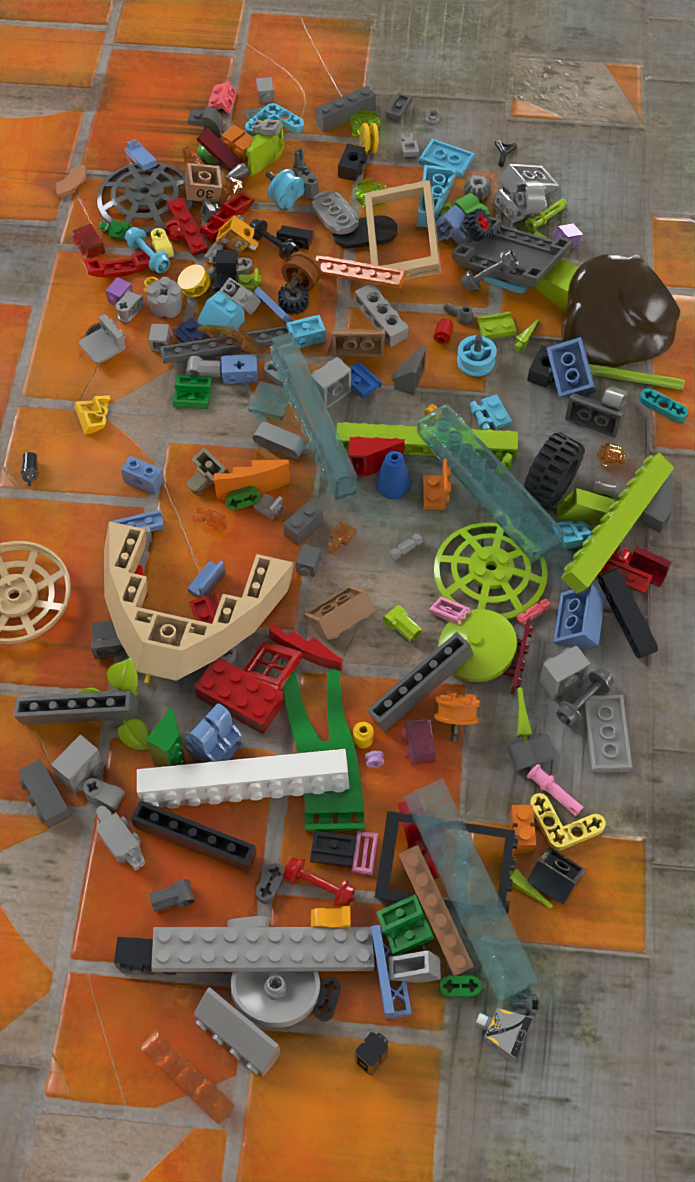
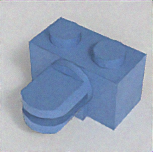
[436,205,470,245]

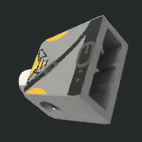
[475,1008,533,1062]

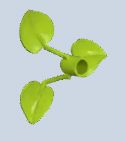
[77,658,150,750]

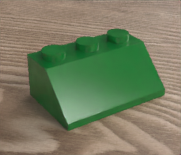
[146,708,185,767]

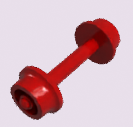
[283,857,356,907]

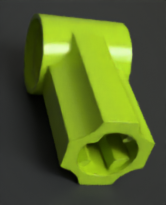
[383,605,422,643]

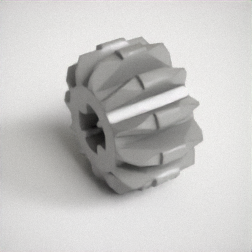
[464,174,491,201]

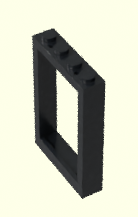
[375,811,518,918]

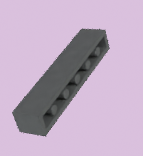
[367,632,474,733]
[13,691,139,725]

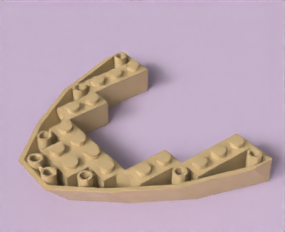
[104,521,294,681]

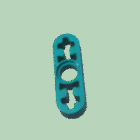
[639,388,688,423]

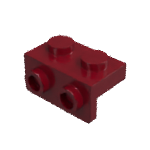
[629,546,672,587]

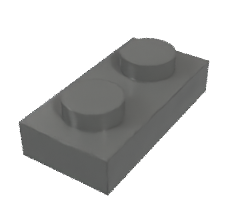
[386,92,412,121]

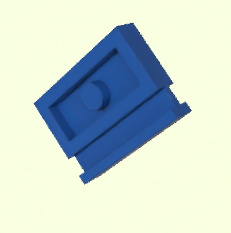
[349,361,382,399]

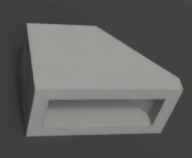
[389,950,441,983]

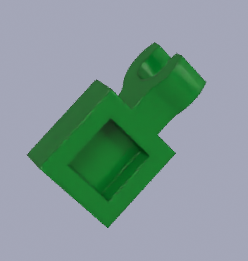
[98,220,130,241]

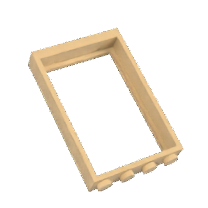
[365,180,442,285]

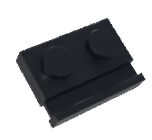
[310,831,356,868]

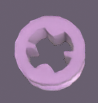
[365,751,384,768]

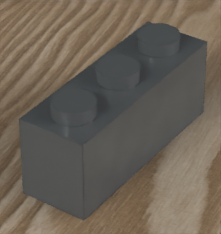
[18,759,71,828]

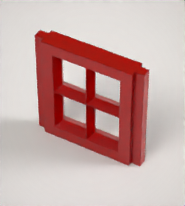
[243,641,303,690]

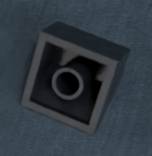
[527,847,586,904]

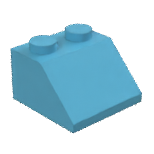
[197,291,245,337]

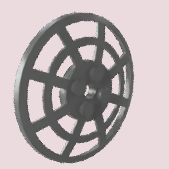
[97,162,194,236]

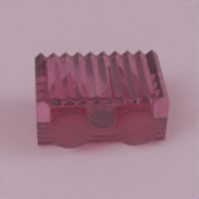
[402,719,435,765]

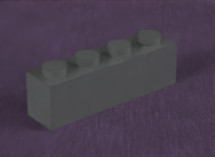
[315,85,376,132]

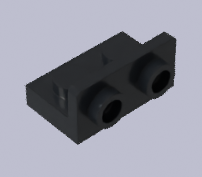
[276,225,314,250]

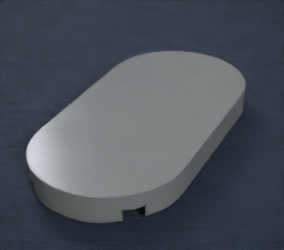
[311,191,359,234]

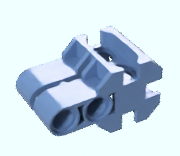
[184,704,243,763]

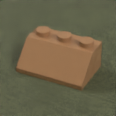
[332,329,385,357]
[303,585,376,640]

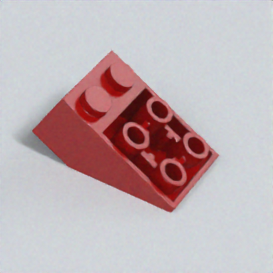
[348,436,405,477]

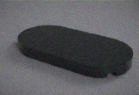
[332,215,397,249]

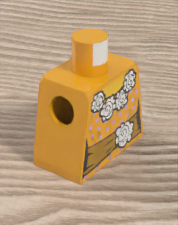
[216,215,259,252]

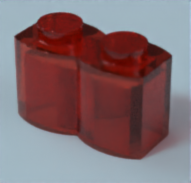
[72,224,106,259]

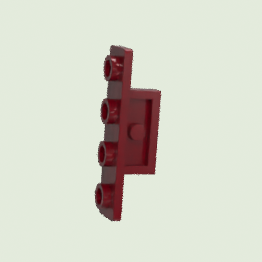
[502,618,533,695]

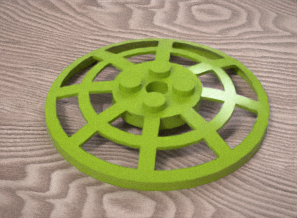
[433,522,548,621]

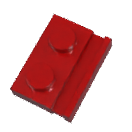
[189,593,219,624]

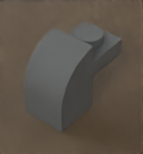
[188,106,223,138]

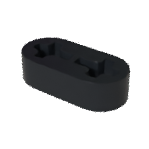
[315,977,340,1022]

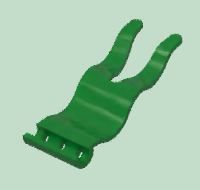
[284,669,365,831]

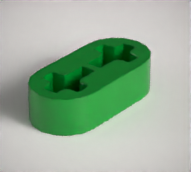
[225,486,260,510]
[439,976,482,999]

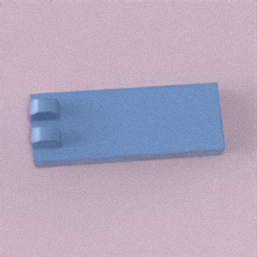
[125,139,158,171]
[254,287,293,323]
[112,509,165,532]

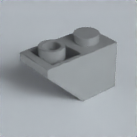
[220,277,261,315]

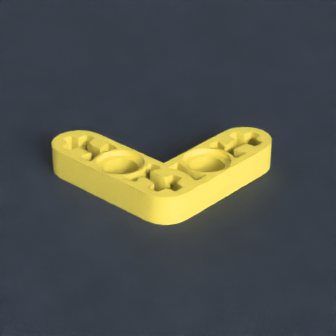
[530,793,606,851]

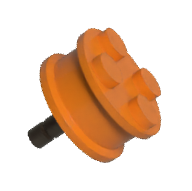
[434,691,480,742]

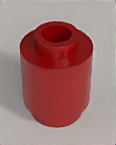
[433,318,454,344]

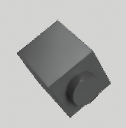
[296,544,322,577]

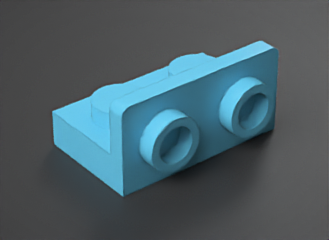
[286,315,326,349]

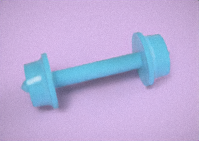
[125,227,170,273]

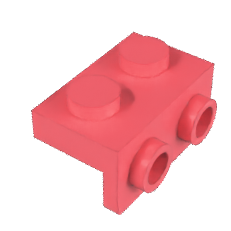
[208,81,237,114]

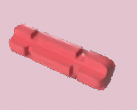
[517,599,551,626]

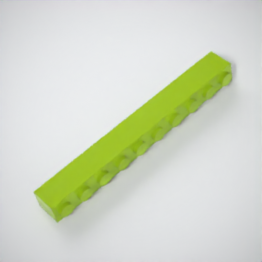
[336,422,518,460]
[561,452,674,594]

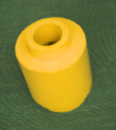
[353,722,374,748]

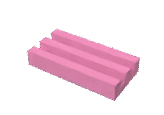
[429,597,471,625]
[352,831,378,876]

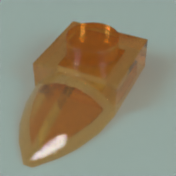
[218,177,245,207]

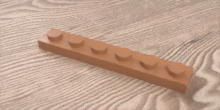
[398,845,474,976]

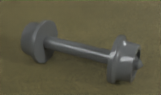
[462,249,518,292]
[556,668,614,726]

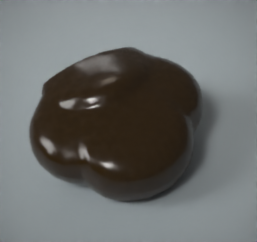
[561,254,681,368]

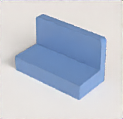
[187,561,226,598]

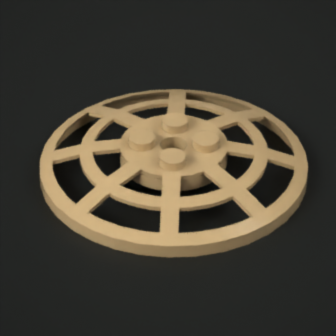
[0,541,71,644]

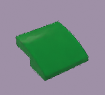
[172,375,212,409]
[377,894,435,956]

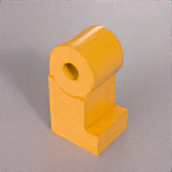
[311,906,350,928]

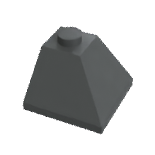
[392,346,427,395]

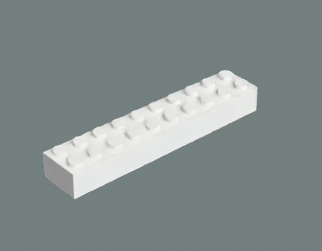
[137,749,350,808]

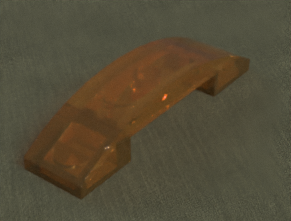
[197,325,264,355]

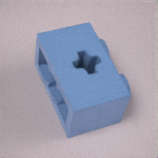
[221,354,258,384]
[121,456,165,495]

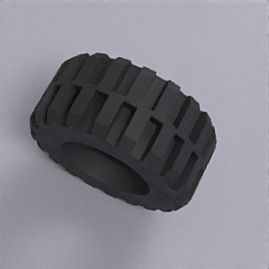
[523,432,585,507]

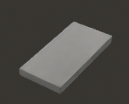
[583,695,633,772]

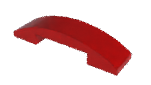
[83,252,151,278]

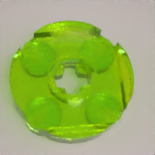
[350,110,381,136]
[355,178,387,208]

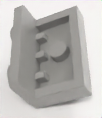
[494,189,529,223]

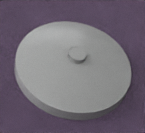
[231,971,320,1028]

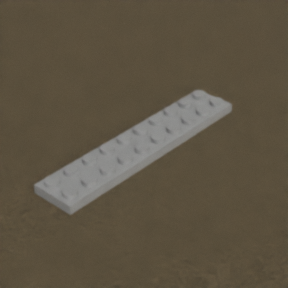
[152,927,374,972]

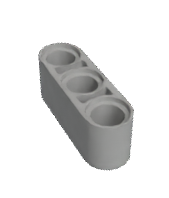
[601,386,629,410]
[252,422,307,459]

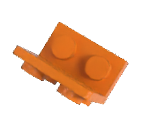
[423,459,451,510]

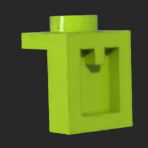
[238,268,262,292]

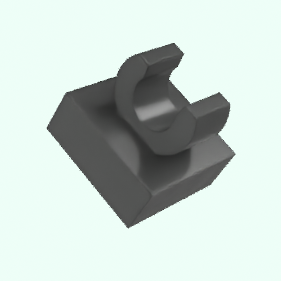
[200,200,220,223]

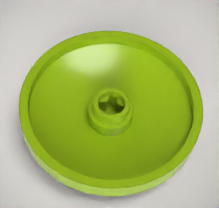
[438,609,518,683]

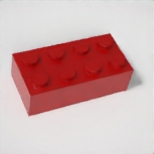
[194,658,285,734]

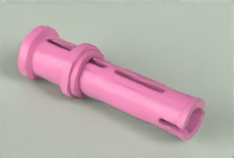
[527,763,584,817]

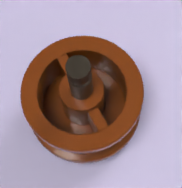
[281,251,322,293]

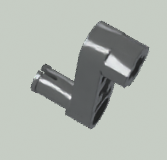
[293,149,318,199]

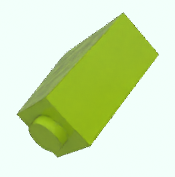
[557,488,615,524]

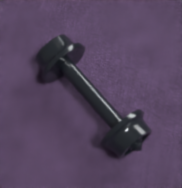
[249,219,299,260]

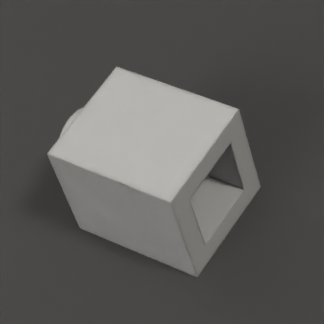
[256,77,274,104]
[149,324,171,351]

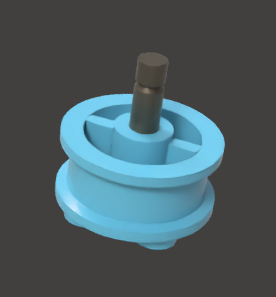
[265,169,305,209]
[457,335,497,377]

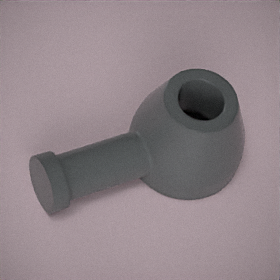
[443,302,474,325]

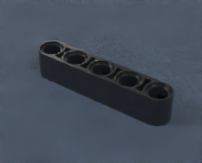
[597,568,658,659]

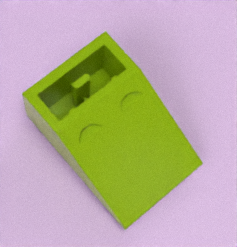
[246,119,284,176]

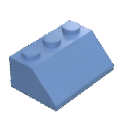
[547,337,596,398]
[553,584,606,649]

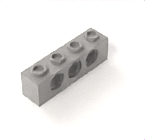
[355,283,409,348]

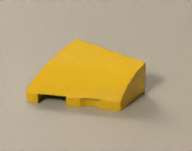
[74,395,110,435]

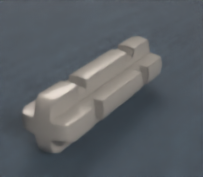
[389,534,423,560]

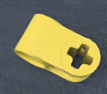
[151,228,174,258]

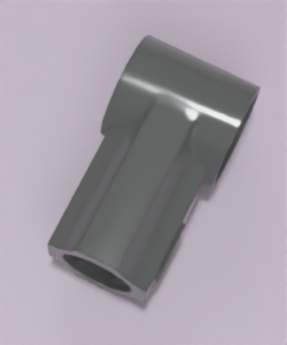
[149,879,195,913]

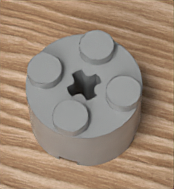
[511,180,547,216]
[146,277,183,318]

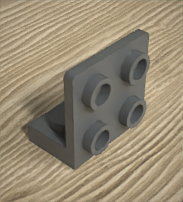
[91,621,127,659]

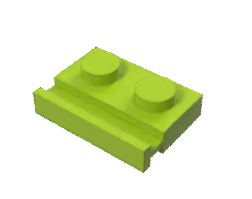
[476,312,517,339]

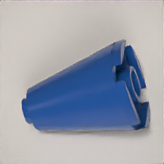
[375,451,412,499]

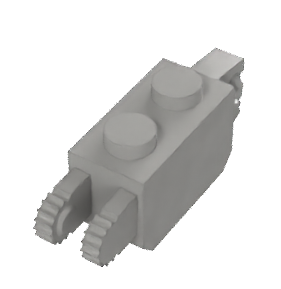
[95,805,146,871]

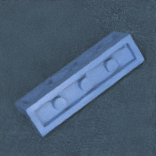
[371,925,412,1019]

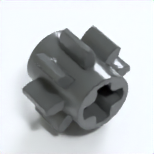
[512,989,540,1017]

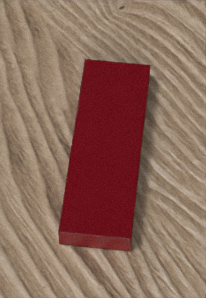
[196,128,243,171]

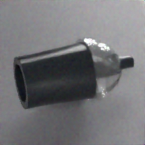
[20,452,39,486]

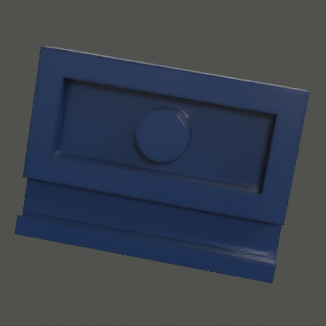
[172,318,211,343]

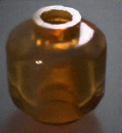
[597,443,626,468]

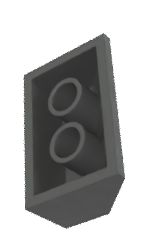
[565,393,625,438]

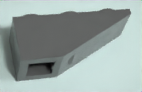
[640,474,673,533]

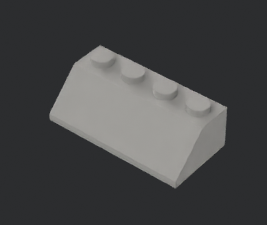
[194,987,281,1077]

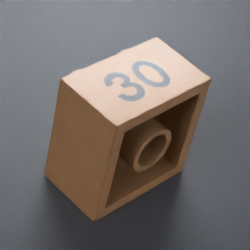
[184,163,222,203]

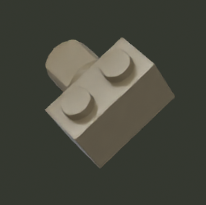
[187,447,229,495]

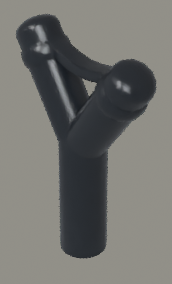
[495,140,517,167]

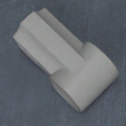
[186,356,222,377]

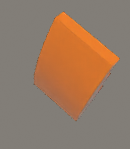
[214,460,290,500]

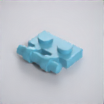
[469,394,512,430]
[553,520,593,549]

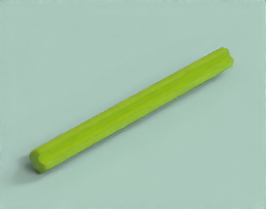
[589,364,685,390]

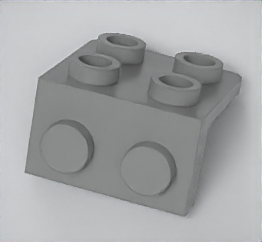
[79,314,126,364]

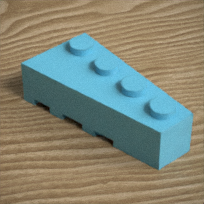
[417,165,457,228]

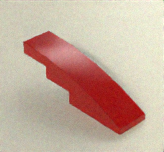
[200,193,255,239]
[269,624,343,671]

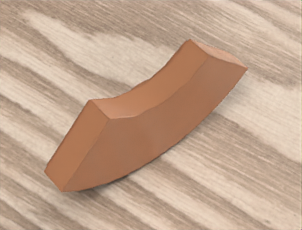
[55,166,87,198]

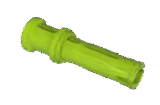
[525,198,567,233]

